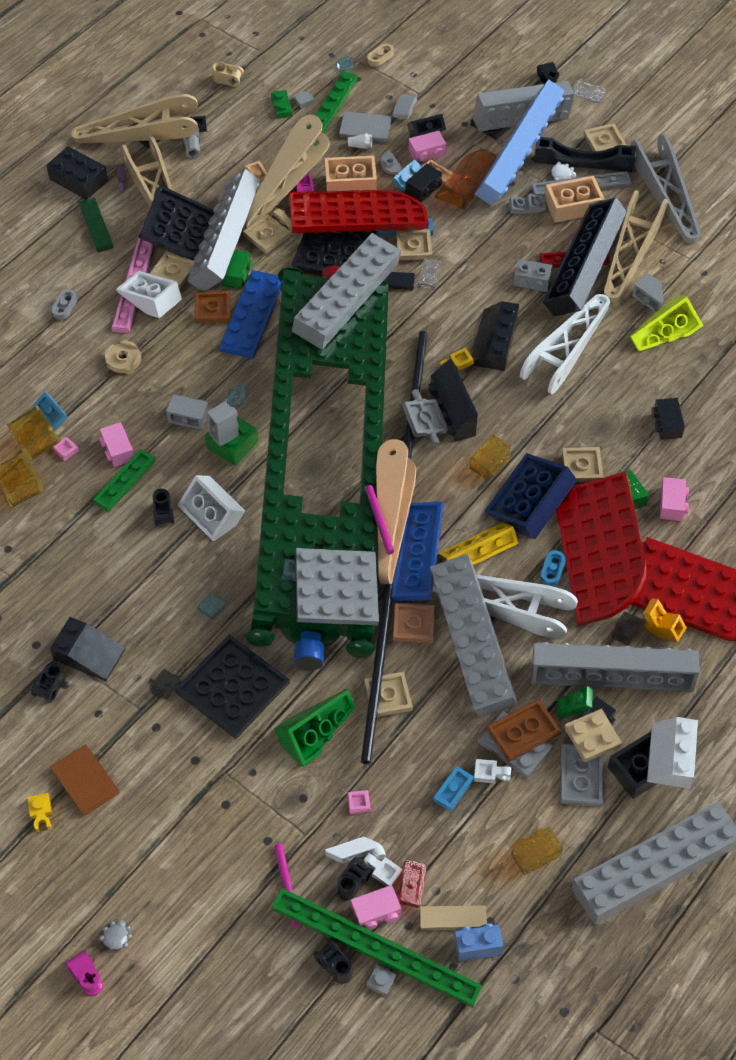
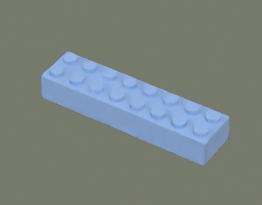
[475,80,565,205]

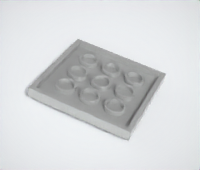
[295,548,379,625]

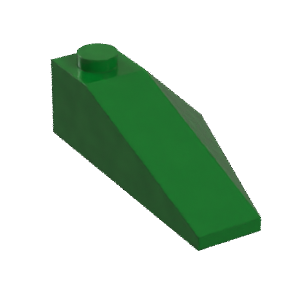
[274,689,355,767]

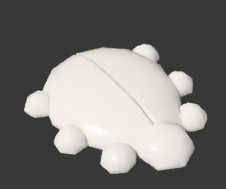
[552,162,576,180]

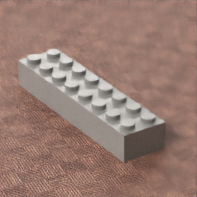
[187,169,261,292]
[292,233,402,349]
[430,554,518,717]
[531,642,700,692]
[571,801,736,925]

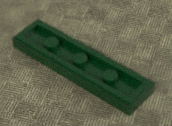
[79,198,114,252]

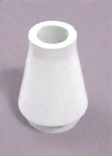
[348,133,372,149]

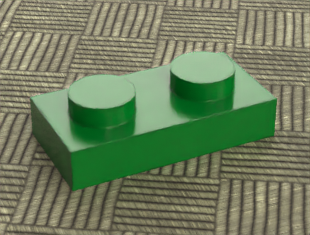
[271,90,293,119]
[557,686,593,720]

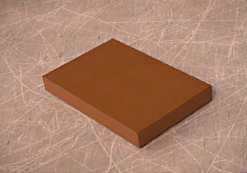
[486,699,561,762]
[50,744,120,816]

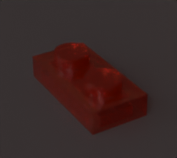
[398,859,427,908]

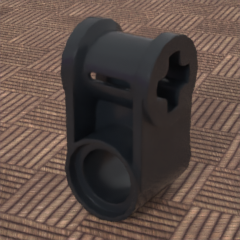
[537,62,559,84]
[152,488,174,526]
[31,661,66,703]
[337,856,374,900]
[313,939,353,984]

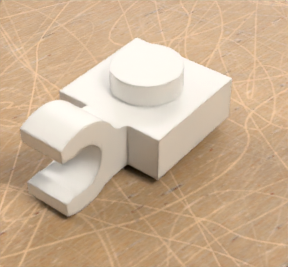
[474,759,511,783]
[363,853,403,887]

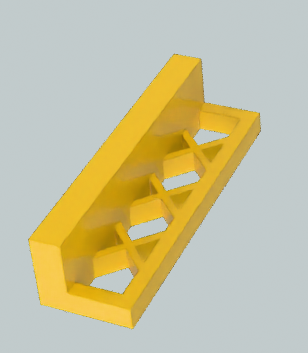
[438,522,519,565]

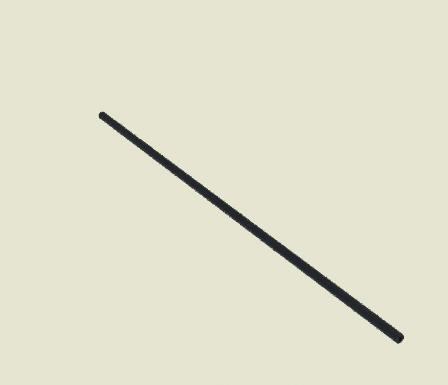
[361,331,428,765]

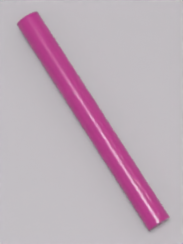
[365,485,394,555]
[274,843,301,928]

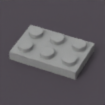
[478,711,553,779]

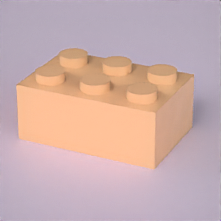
[325,156,377,191]
[545,176,605,223]

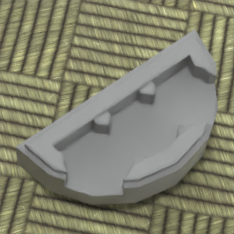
[381,150,403,175]

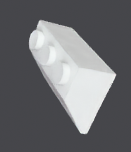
[177,475,245,541]
[647,717,698,789]

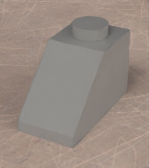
[632,274,664,312]

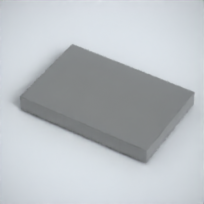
[339,111,392,143]
[560,744,603,807]

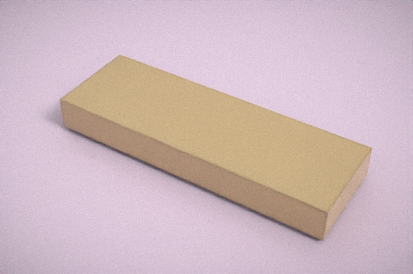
[420,906,487,930]

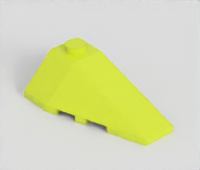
[630,295,704,351]

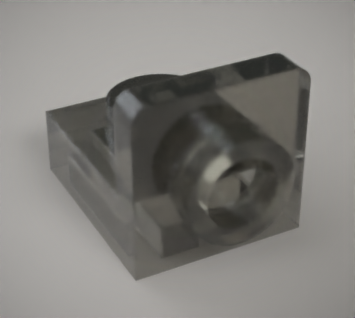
[612,611,642,645]
[148,669,181,700]

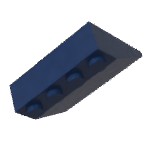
[485,453,577,539]

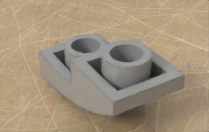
[393,94,417,120]
[509,194,546,214]

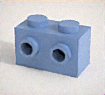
[454,923,503,962]

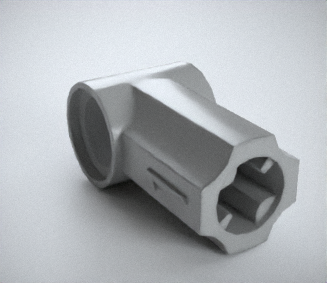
[183,128,201,159]

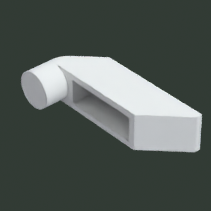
[325,837,386,864]

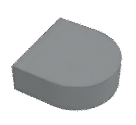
[296,91,315,108]

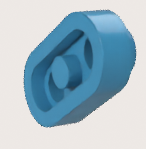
[540,550,565,587]

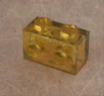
[469,434,511,480]
[511,827,563,875]

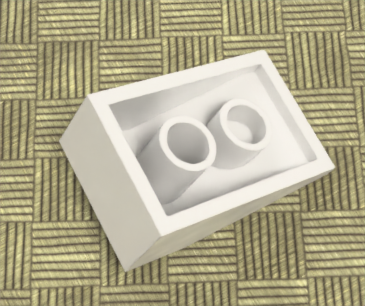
[116,271,182,318]

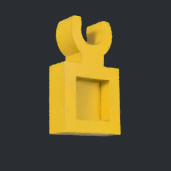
[440,347,474,371]
[27,793,52,832]

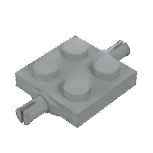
[402,389,448,446]

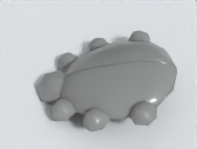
[99,920,132,949]

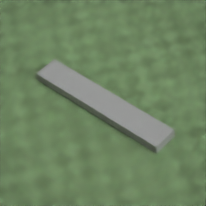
[531,171,632,197]

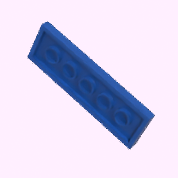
[219,270,281,359]
[391,501,444,601]

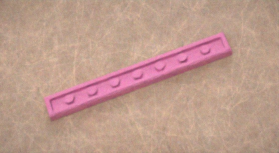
[112,225,155,334]

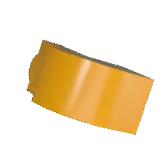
[643,598,687,642]

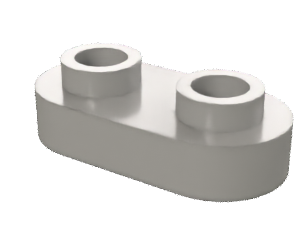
[52,289,77,320]

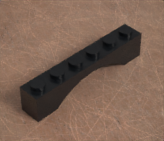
[534,137,636,172]

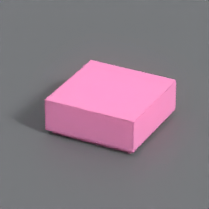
[52,437,79,461]
[347,790,371,815]

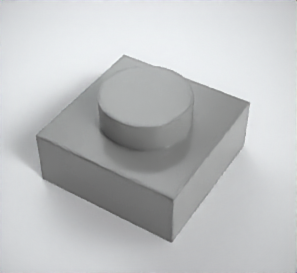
[367,965,397,997]

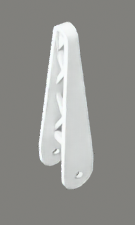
[520,294,610,394]
[433,575,578,639]

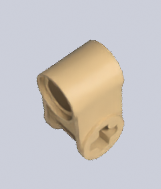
[213,62,244,87]

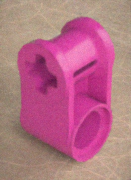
[296,171,314,192]
[65,950,103,996]

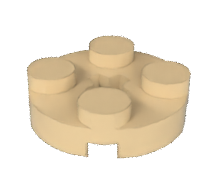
[105,341,141,374]

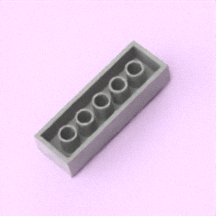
[473,81,575,131]

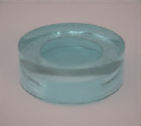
[338,56,353,71]

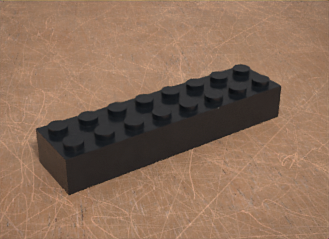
[543,197,627,317]

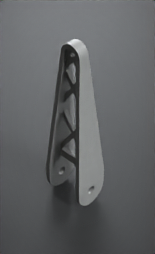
[630,134,701,244]

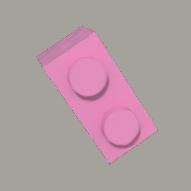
[408,131,446,163]
[98,422,134,467]
[659,477,689,521]
[351,885,401,930]

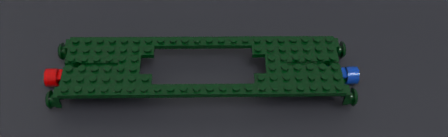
[245,266,390,670]

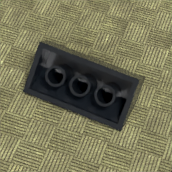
[472,301,519,371]
[428,359,478,442]

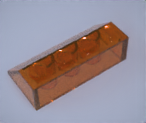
[435,149,496,210]

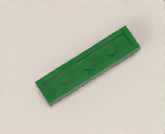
[93,449,156,513]

